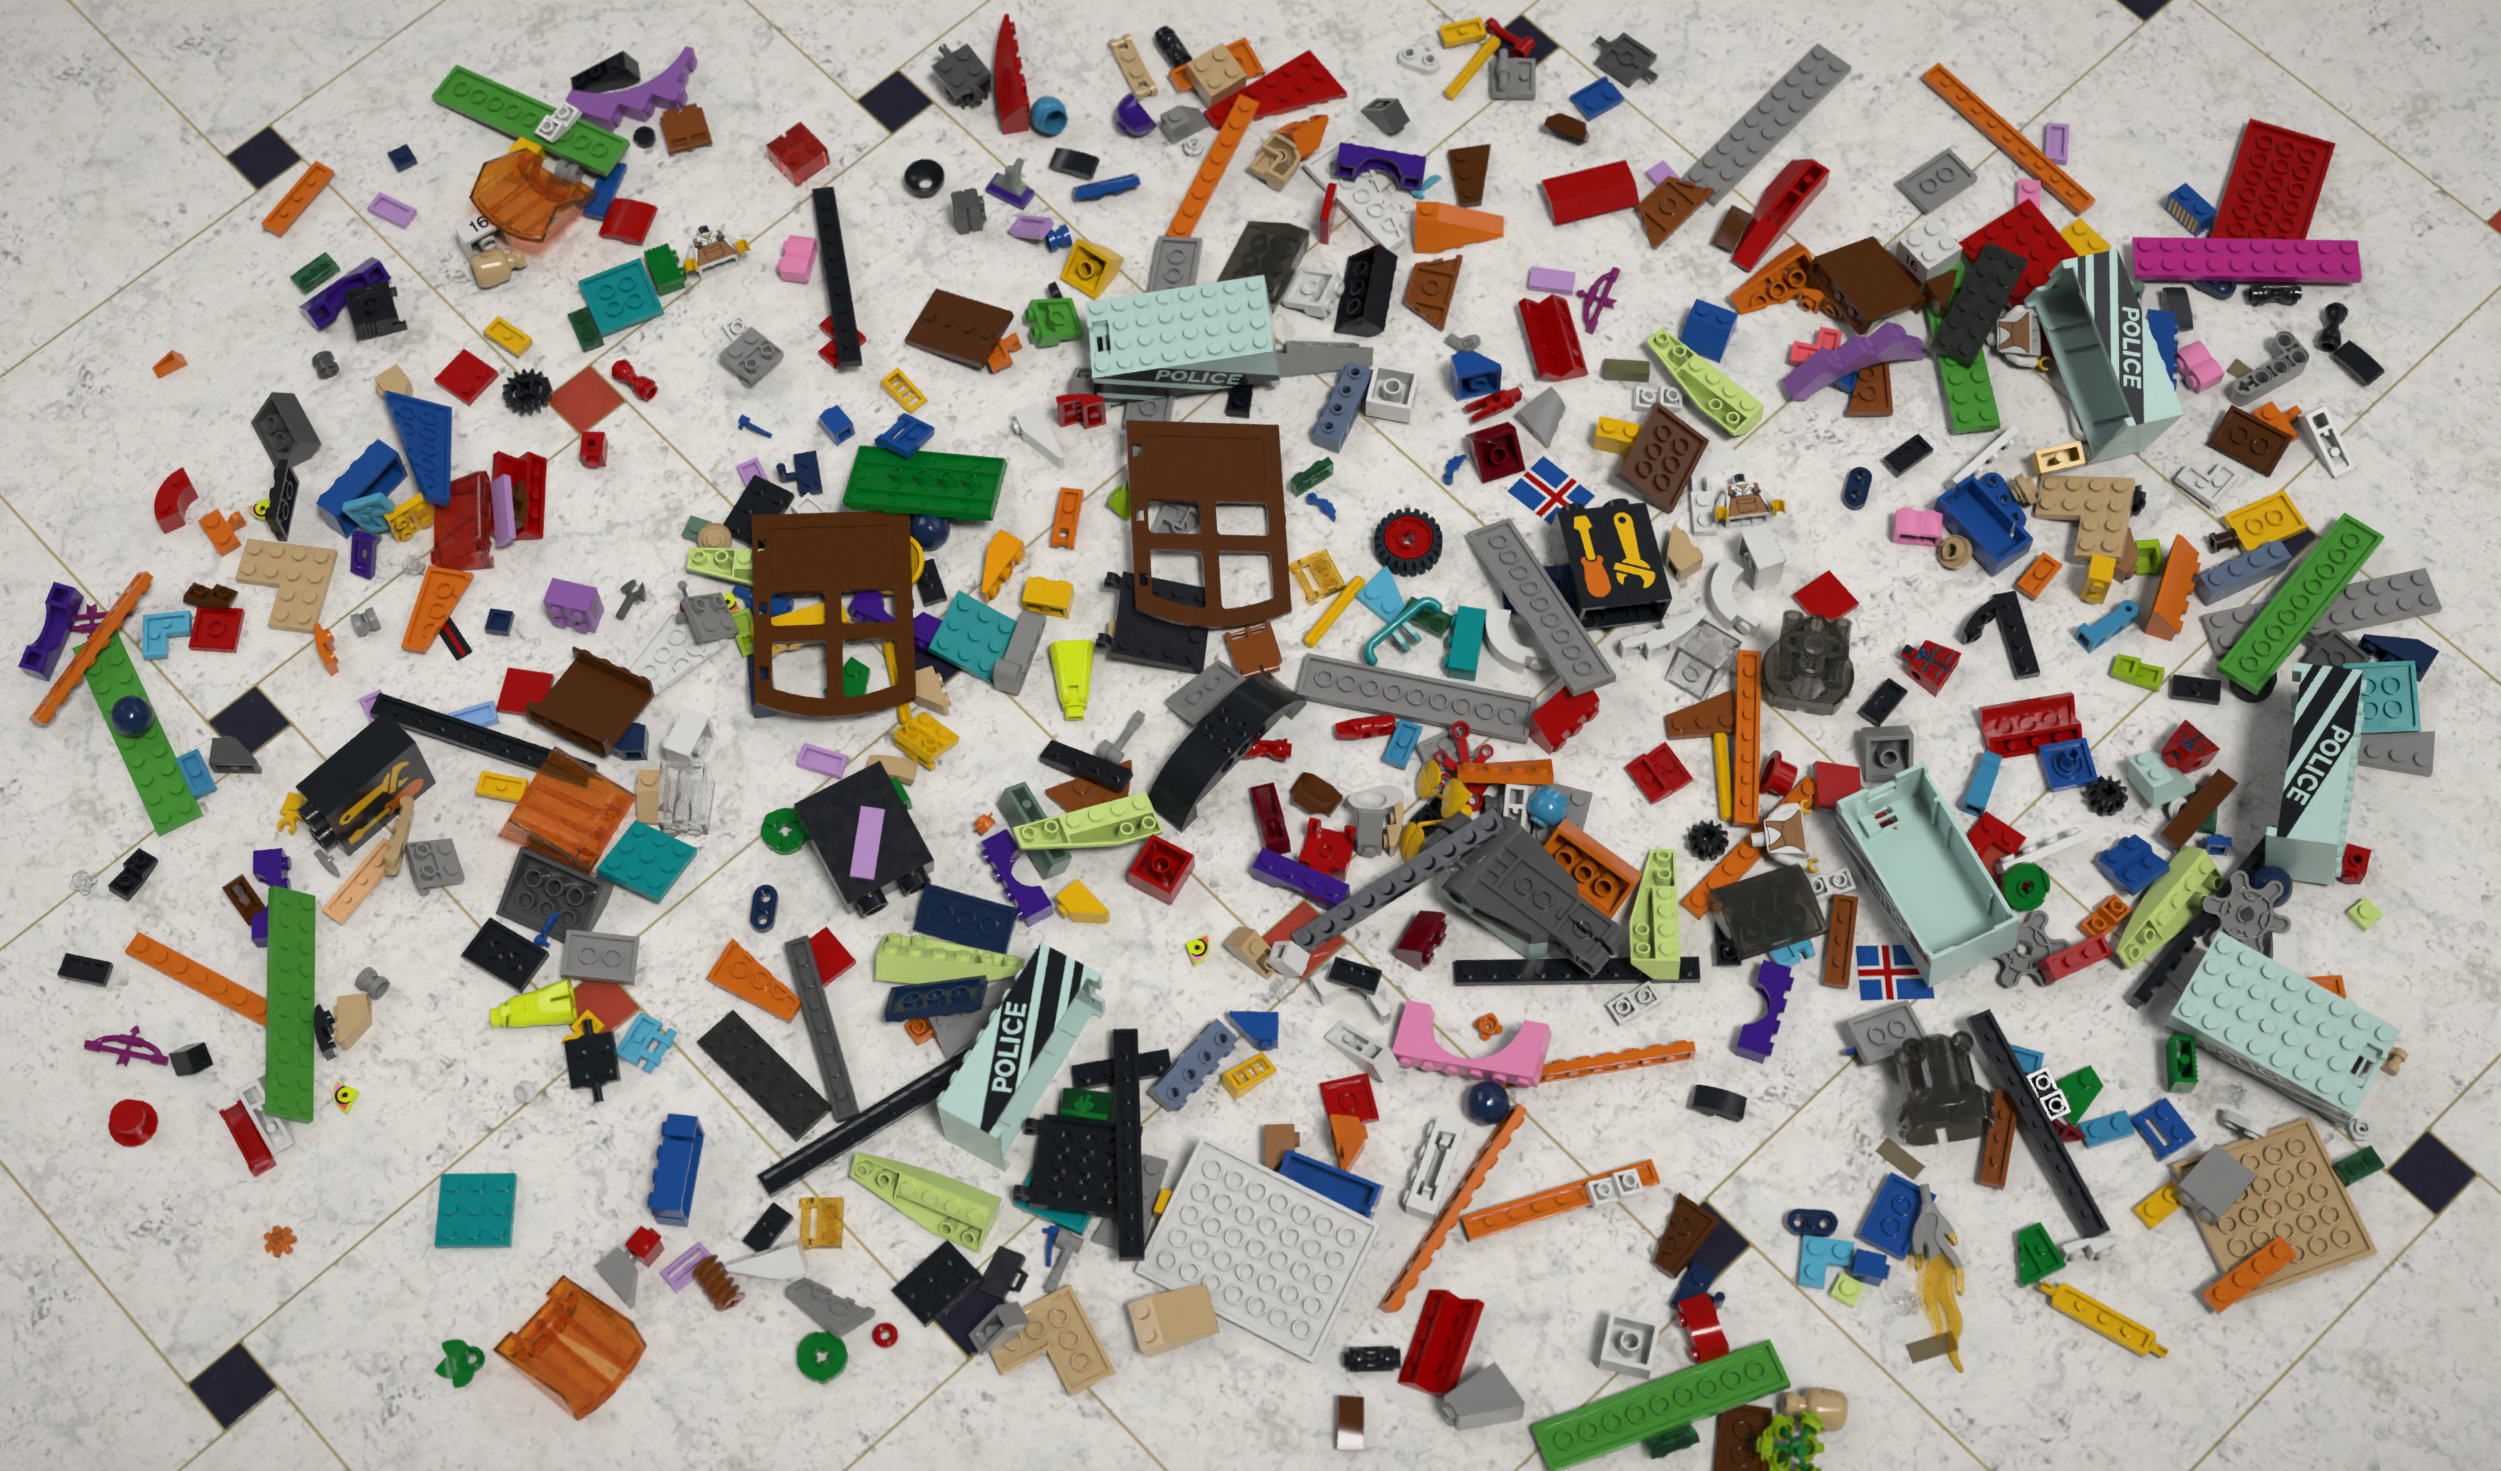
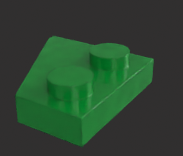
[823,657,871,718]
[2055,1065,2103,1127]
[2017,1222,2066,1289]

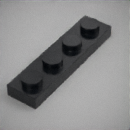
[1991,591,2040,680]
[1040,740,1133,792]
[1072,1049,1171,1090]

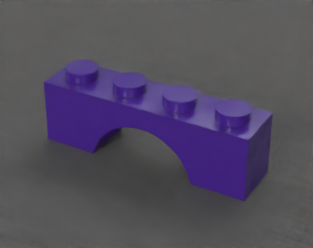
[1334,142,1427,191]
[299,257,392,329]
[18,582,84,681]
[849,591,942,654]
[980,829,1054,927]
[1252,847,1350,911]
[251,848,291,948]
[1735,960,1794,1064]

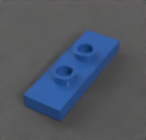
[582,162,627,221]
[1072,173,1141,199]

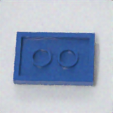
[1858,1172,1937,1261]

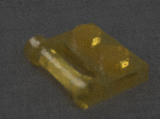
[1289,548,1346,606]
[798,1197,844,1250]

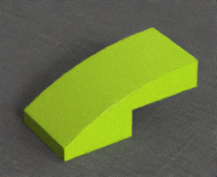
[731,608,754,658]
[2111,654,2165,692]

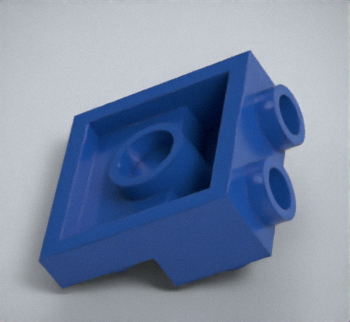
[2098,834,2170,896]

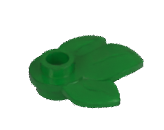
[435,1339,485,1388]

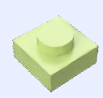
[2346,897,2383,932]
[1830,1273,1865,1309]

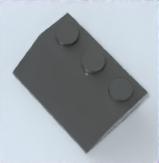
[251,392,322,468]

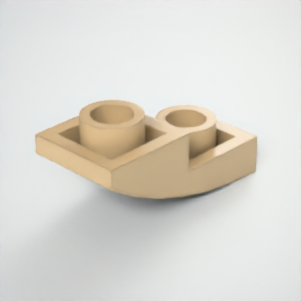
[866,755,919,786]
[1383,802,1404,857]

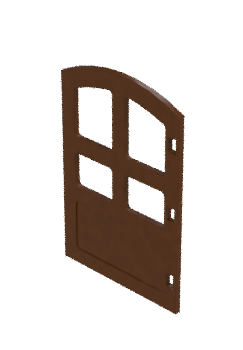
[1125,420,1292,629]
[752,511,916,718]

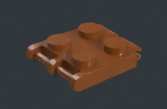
[660,103,713,155]
[1225,621,1282,680]

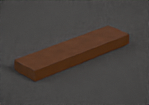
[2159,768,2238,851]

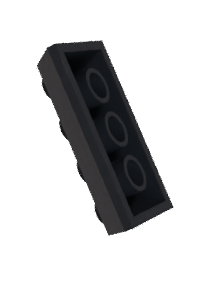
[1334,244,1398,338]

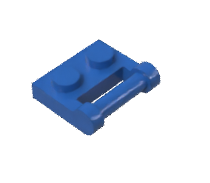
[875,413,935,459]
[2130,1097,2196,1161]

